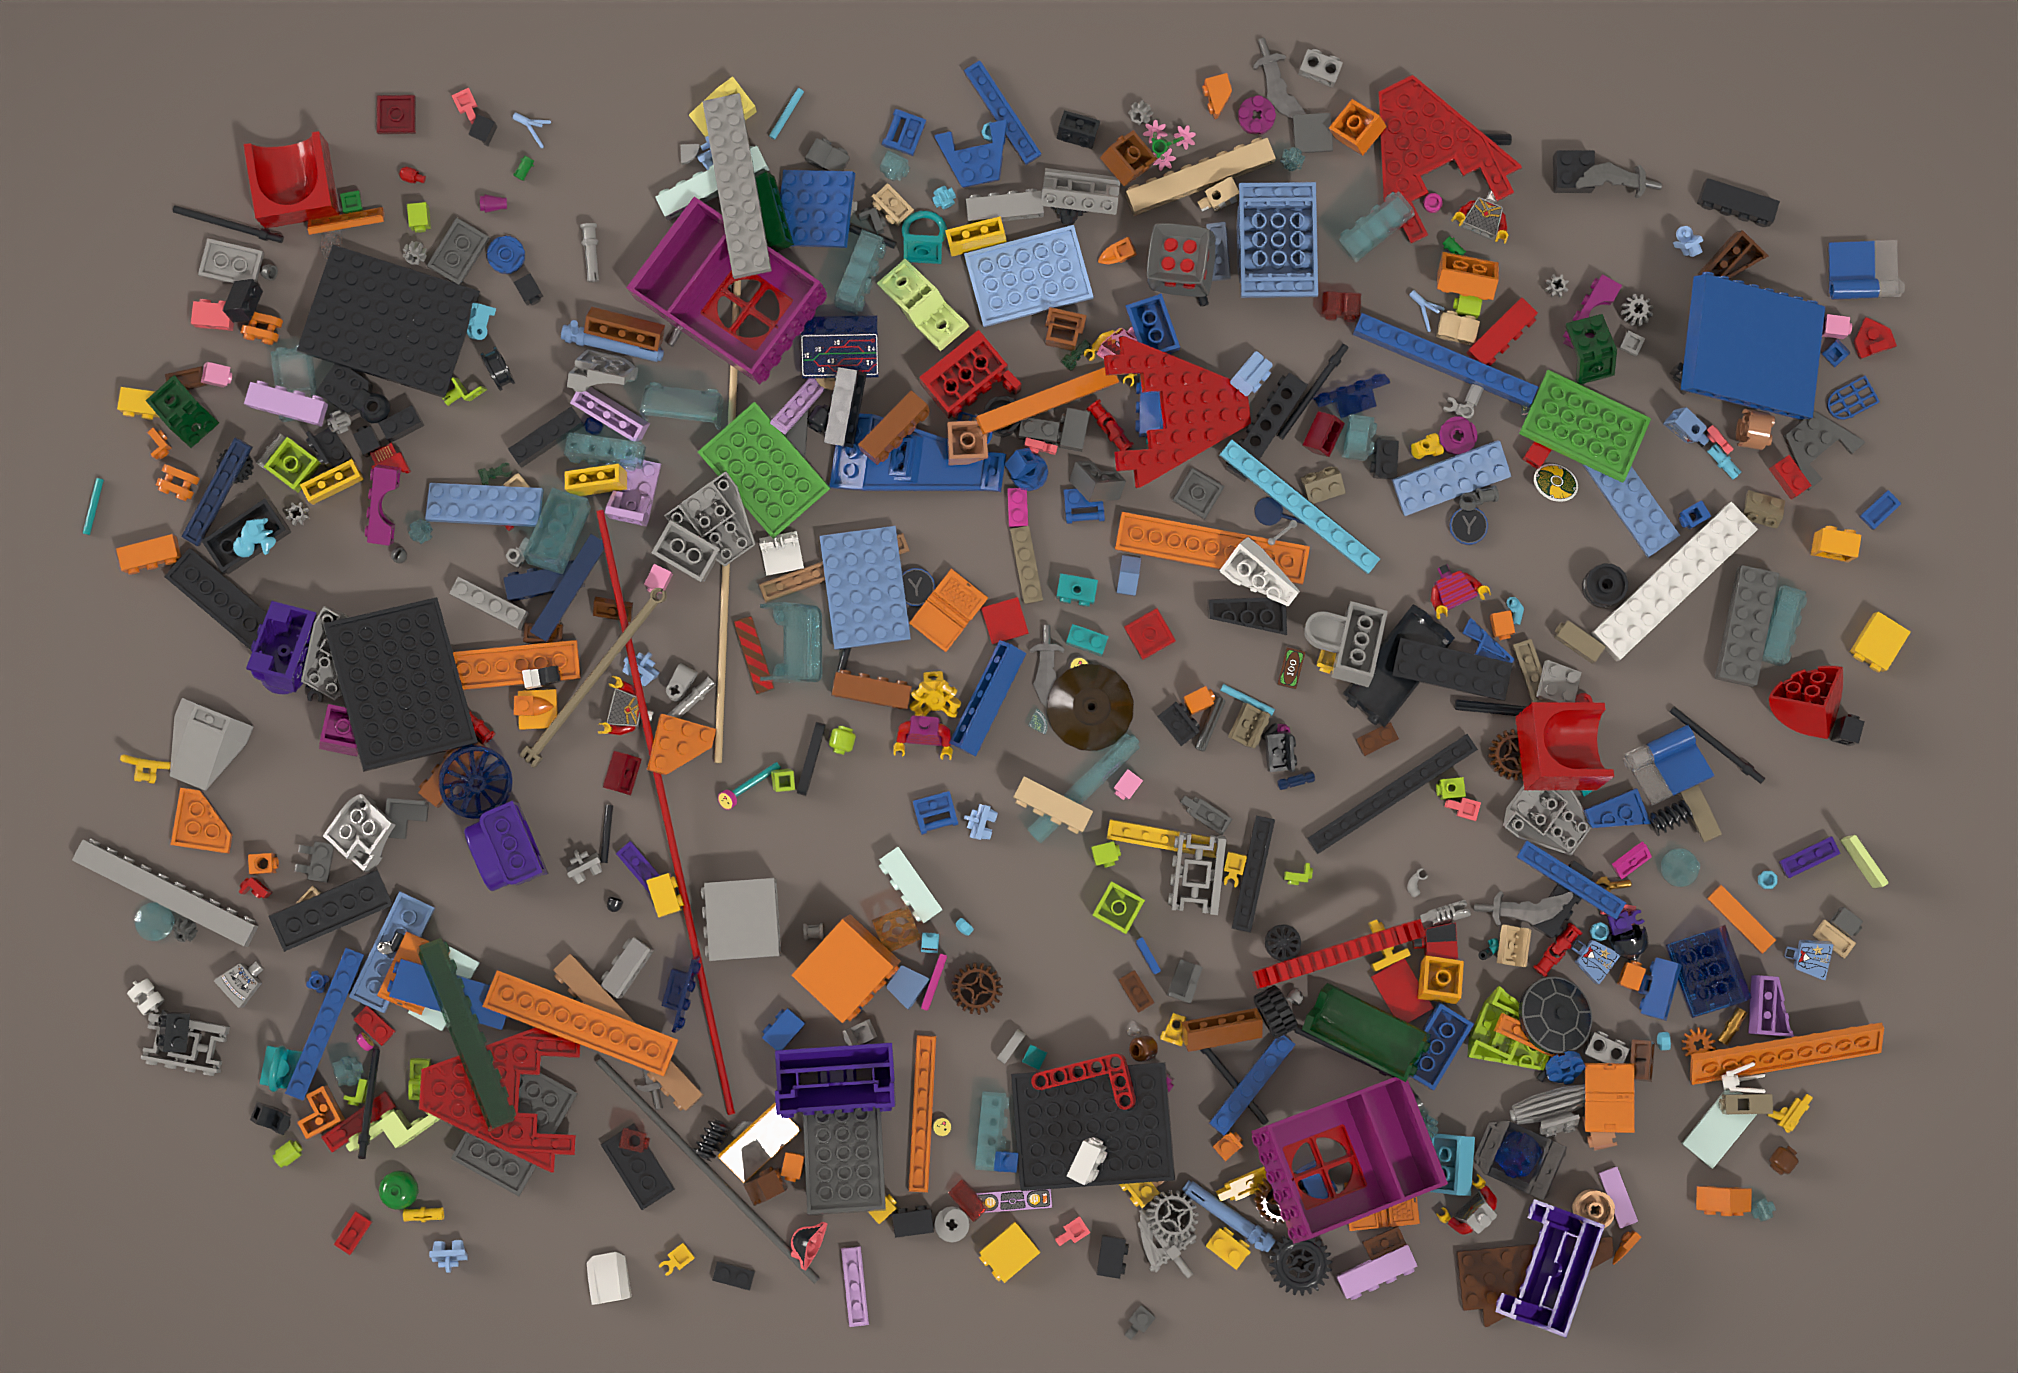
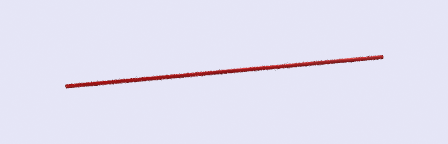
[596,510,735,1115]

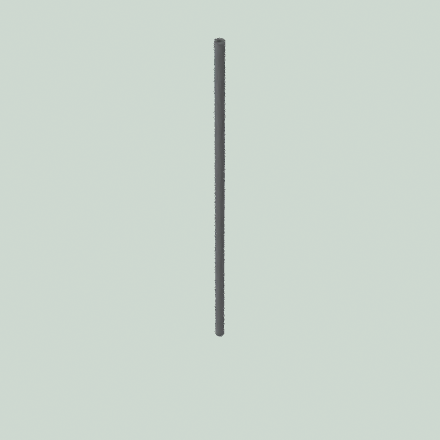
[596,1058,820,1284]

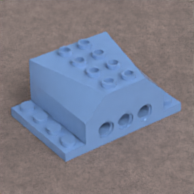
[1237,182,1318,298]

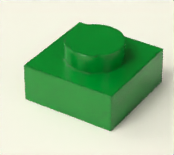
[340,190,363,213]

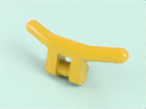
[120,754,171,784]

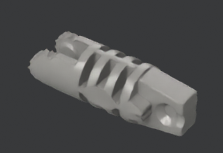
[1420,900,1471,927]

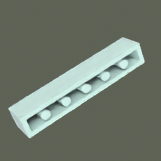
[656,146,769,221]

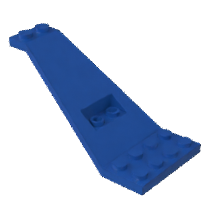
[829,414,1006,492]

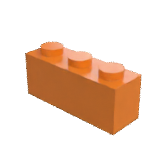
[116,534,182,575]

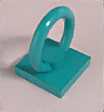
[902,211,947,264]
[259,1046,302,1092]

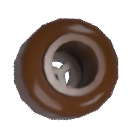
[1129,1035,1158,1062]
[1769,1146,1799,1175]

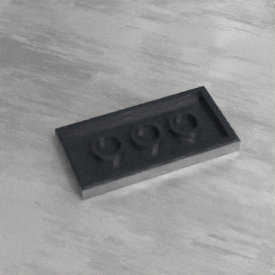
[601,1123,675,1210]

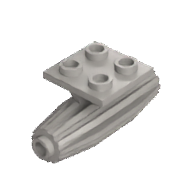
[1509,1084,1585,1139]

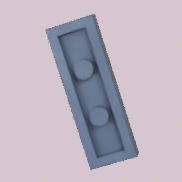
[1206,222,1231,281]

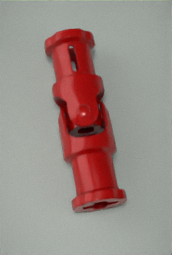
[1086,399,1134,451]
[1533,922,1582,978]

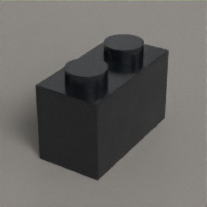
[222,279,263,323]
[378,405,425,443]
[1831,714,1865,746]
[892,1205,934,1238]
[1096,1235,1129,1279]

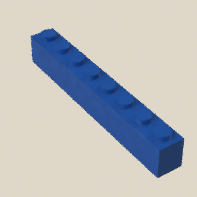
[285,948,364,1100]

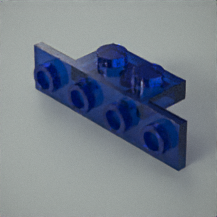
[1313,374,1390,418]
[662,956,701,1033]

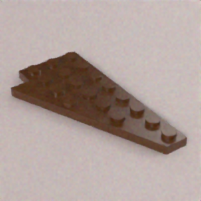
[1456,1236,1614,1327]

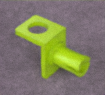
[442,377,487,406]

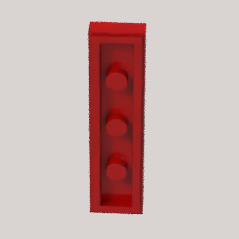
[321,1091,397,1153]

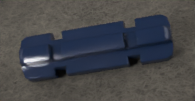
[1277,771,1315,790]

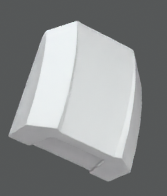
[587,1252,632,1305]

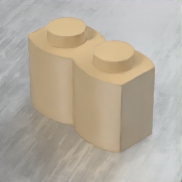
[1436,311,1480,346]

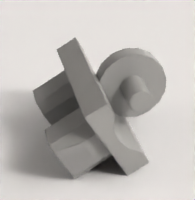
[566,850,602,884]

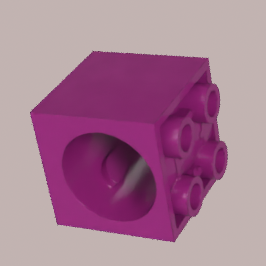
[319,704,358,757]

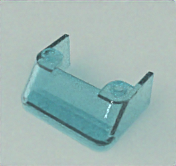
[640,382,724,429]
[760,602,822,683]

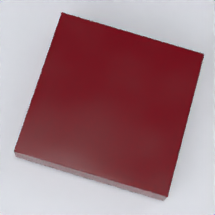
[377,95,416,134]

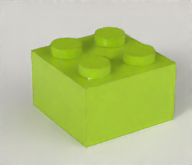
[264,437,321,493]
[1092,881,1145,934]

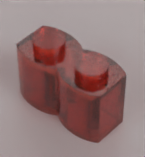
[1321,291,1361,322]

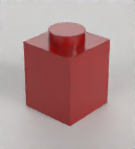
[1522,441,1552,469]

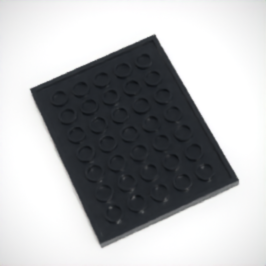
[297,245,480,398]
[323,597,478,772]
[1011,1062,1175,1191]

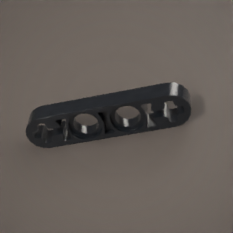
[797,722,826,796]

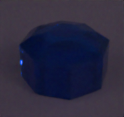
[584,417,604,436]

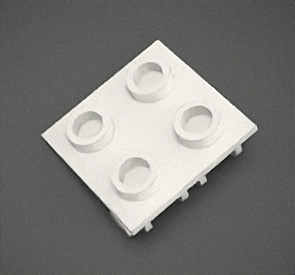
[759,531,804,576]

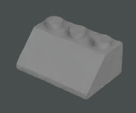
[652,520,720,582]
[601,937,654,998]

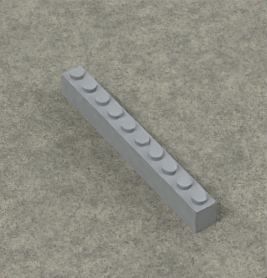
[72,838,258,947]

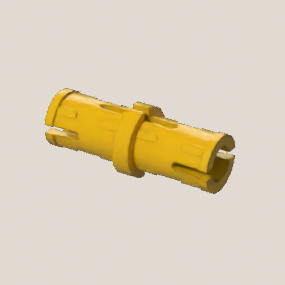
[403,1207,444,1222]

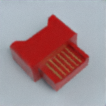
[370,443,411,474]

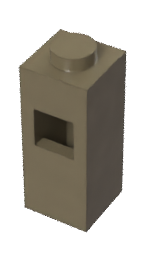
[1554,620,1606,664]
[1719,1094,1773,1115]

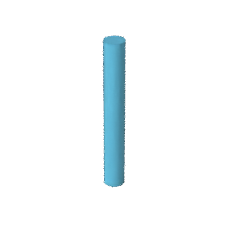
[769,88,804,140]
[1220,684,1275,716]

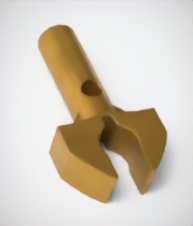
[1595,876,1632,892]

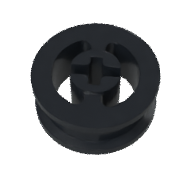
[480,346,515,391]

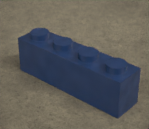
[503,560,585,602]

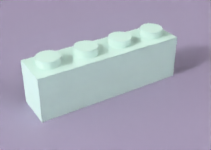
[879,847,942,923]

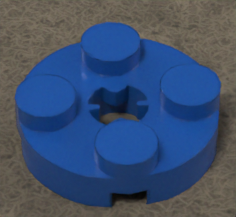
[1545,1051,1586,1085]

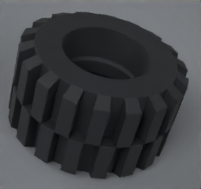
[1254,985,1298,1039]

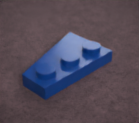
[1583,788,1651,828]

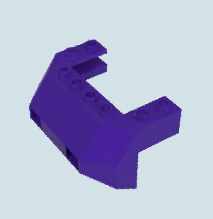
[775,1043,896,1118]
[1495,1199,1605,1338]

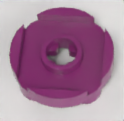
[1238,95,1276,135]
[1438,417,1478,455]

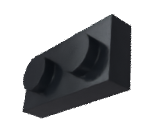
[712,1261,755,1291]

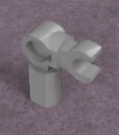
[1443,384,1484,420]
[506,537,533,568]

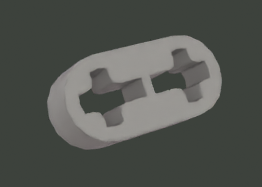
[997,1029,1026,1064]

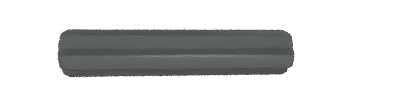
[1195,697,1225,752]

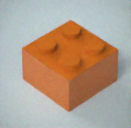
[1329,99,1387,156]

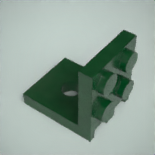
[1565,314,1617,385]
[145,375,219,448]

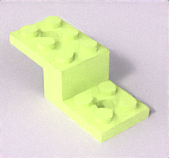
[877,259,969,351]
[345,1109,440,1152]

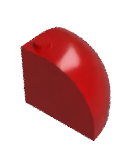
[1769,666,1843,739]

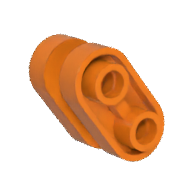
[240,312,283,345]
[155,464,200,501]

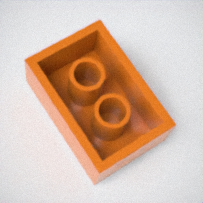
[1437,252,1499,300]

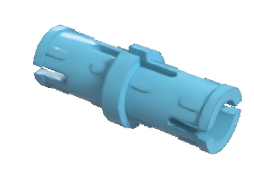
[1707,444,1742,480]

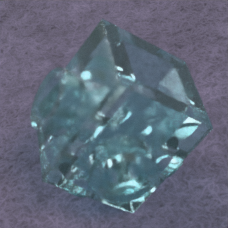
[333,1056,364,1087]

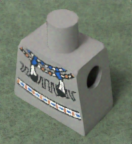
[214,961,264,1008]

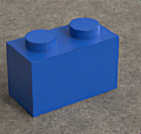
[762,1008,806,1050]

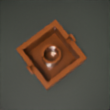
[1100,130,1158,186]

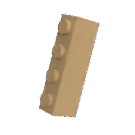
[1014,777,1093,834]

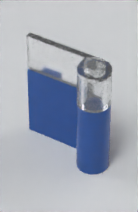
[1828,240,1905,300]
[1623,725,1714,805]

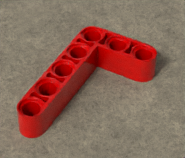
[1031,1053,1136,1110]

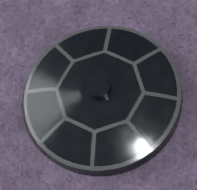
[1519,977,1592,1055]

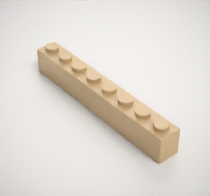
[1125,137,1276,216]

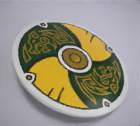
[1534,464,1578,502]

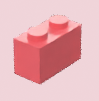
[191,299,234,331]

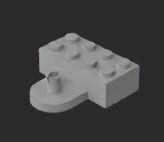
[1304,601,1388,687]

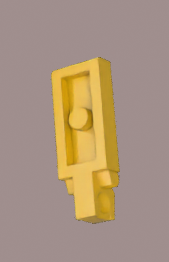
[1216,1166,1267,1201]

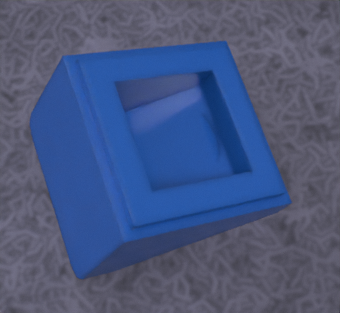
[1822,339,1851,367]

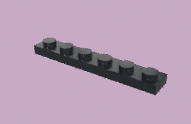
[1231,815,1275,933]

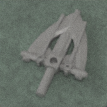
[1137,1208,1196,1279]

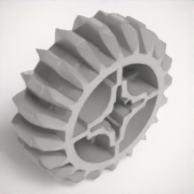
[1146,1190,1199,1243]

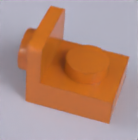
[1212,1131,1243,1161]

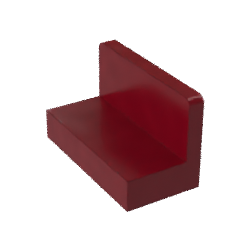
[603,751,642,796]

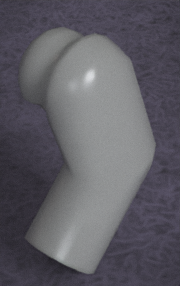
[730,1121,753,1139]

